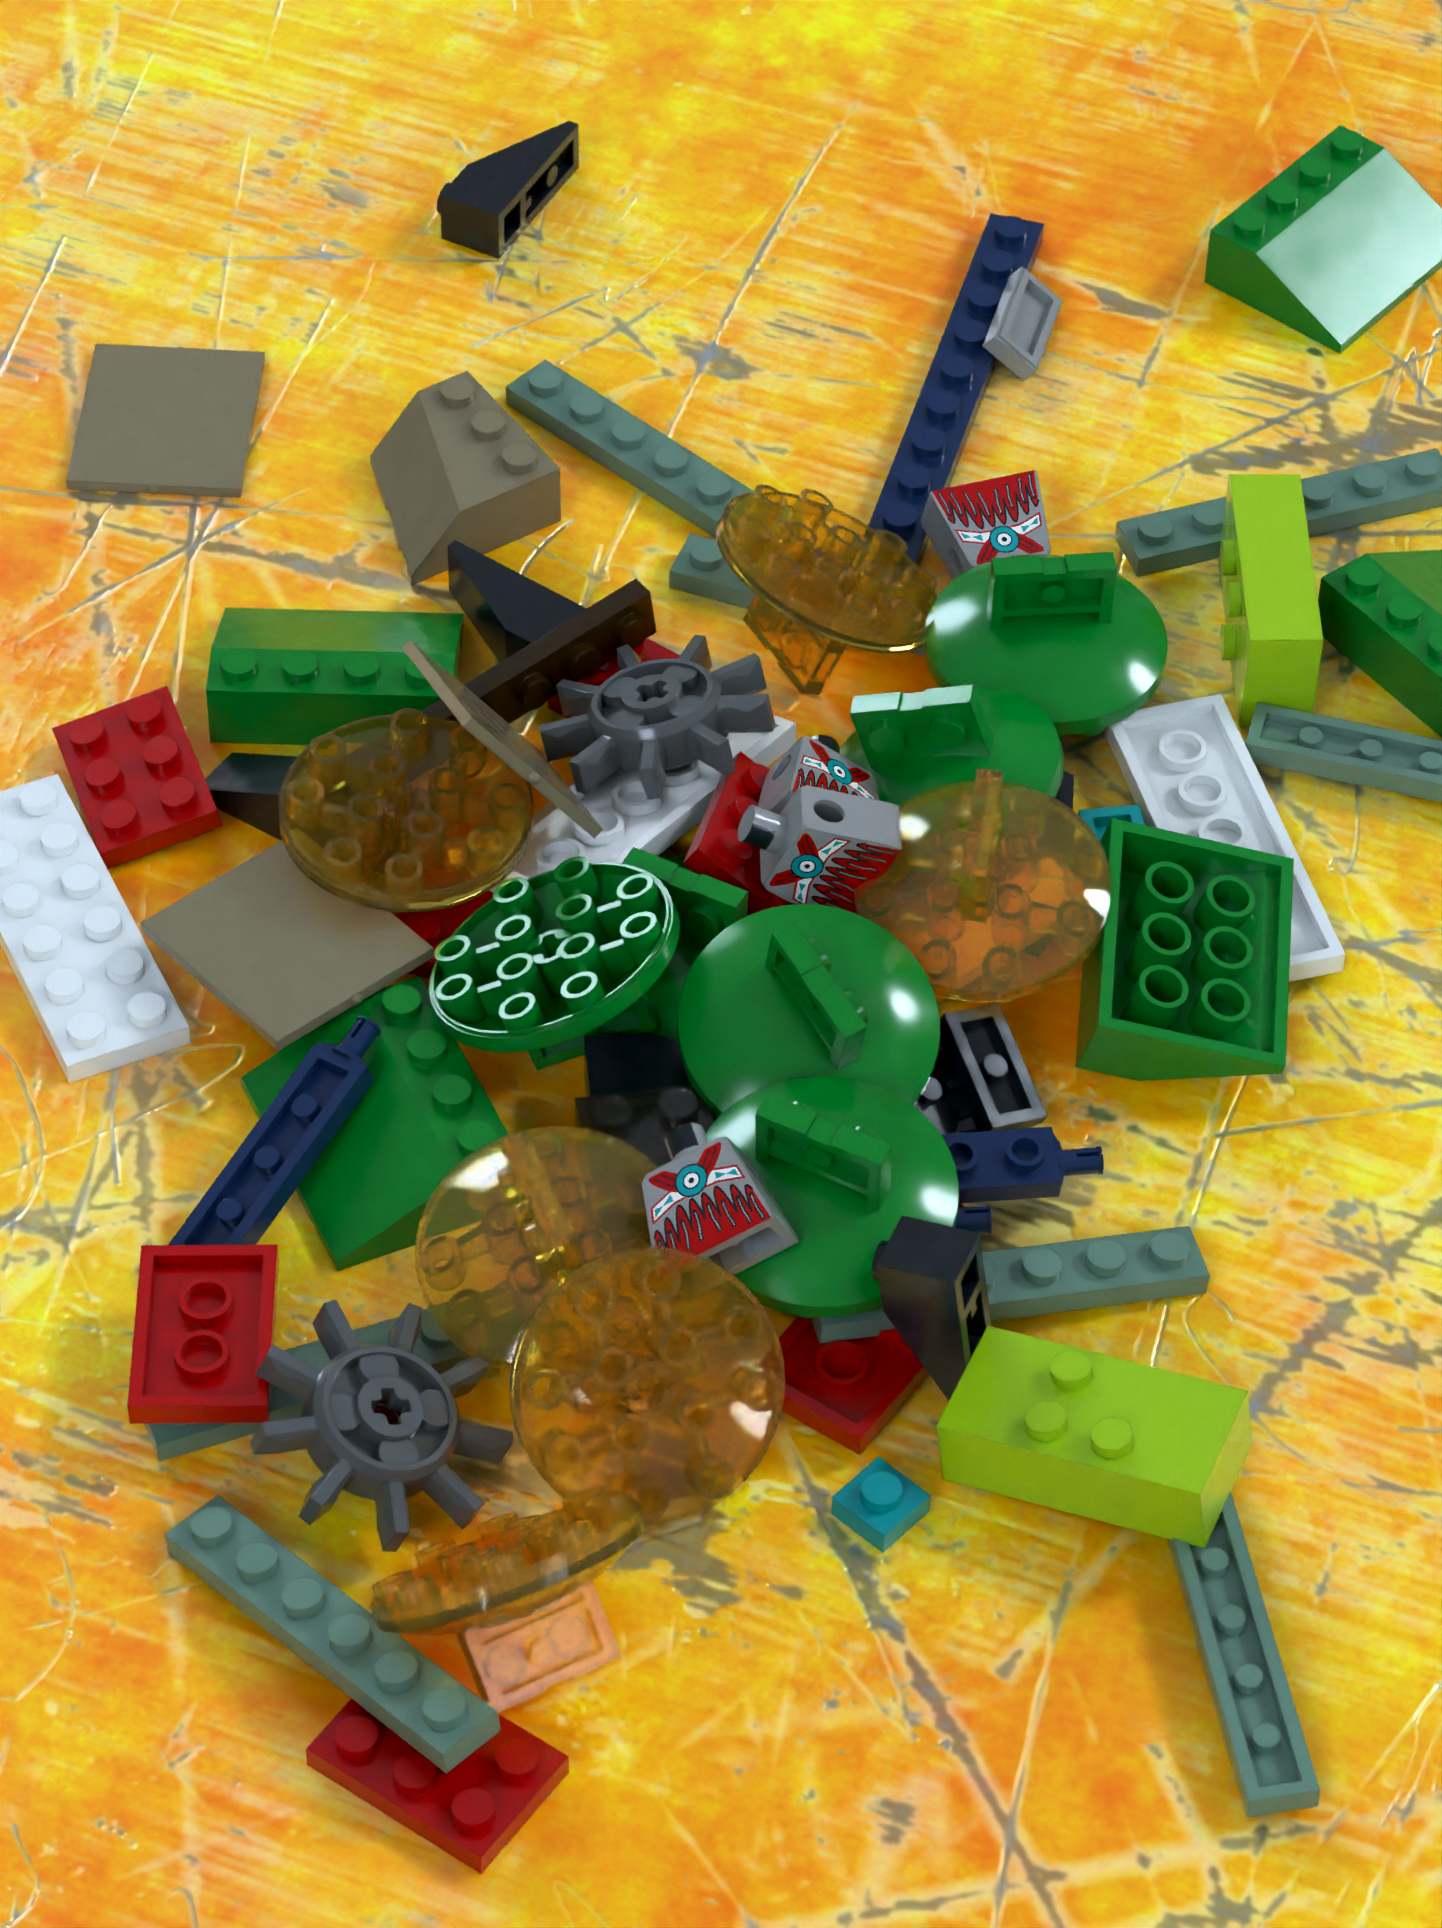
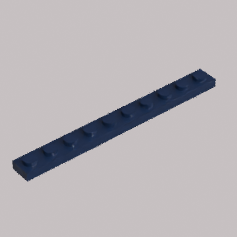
[849,213,1044,591]

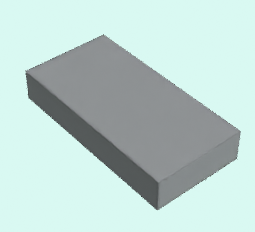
[982,267,1063,381]

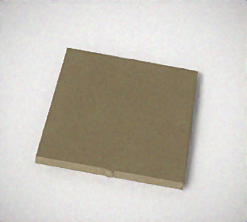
[66,344,265,498]
[402,639,603,839]
[140,833,434,1051]

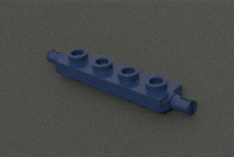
[168,1015,381,1245]
[941,1127,1104,1204]

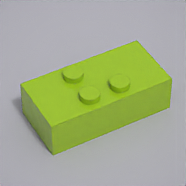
[1218,474,1324,727]
[936,1326,1252,1548]

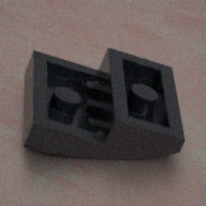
[914,1003,1048,1134]

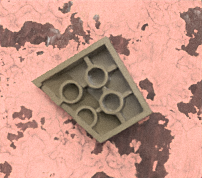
[370,371,561,586]

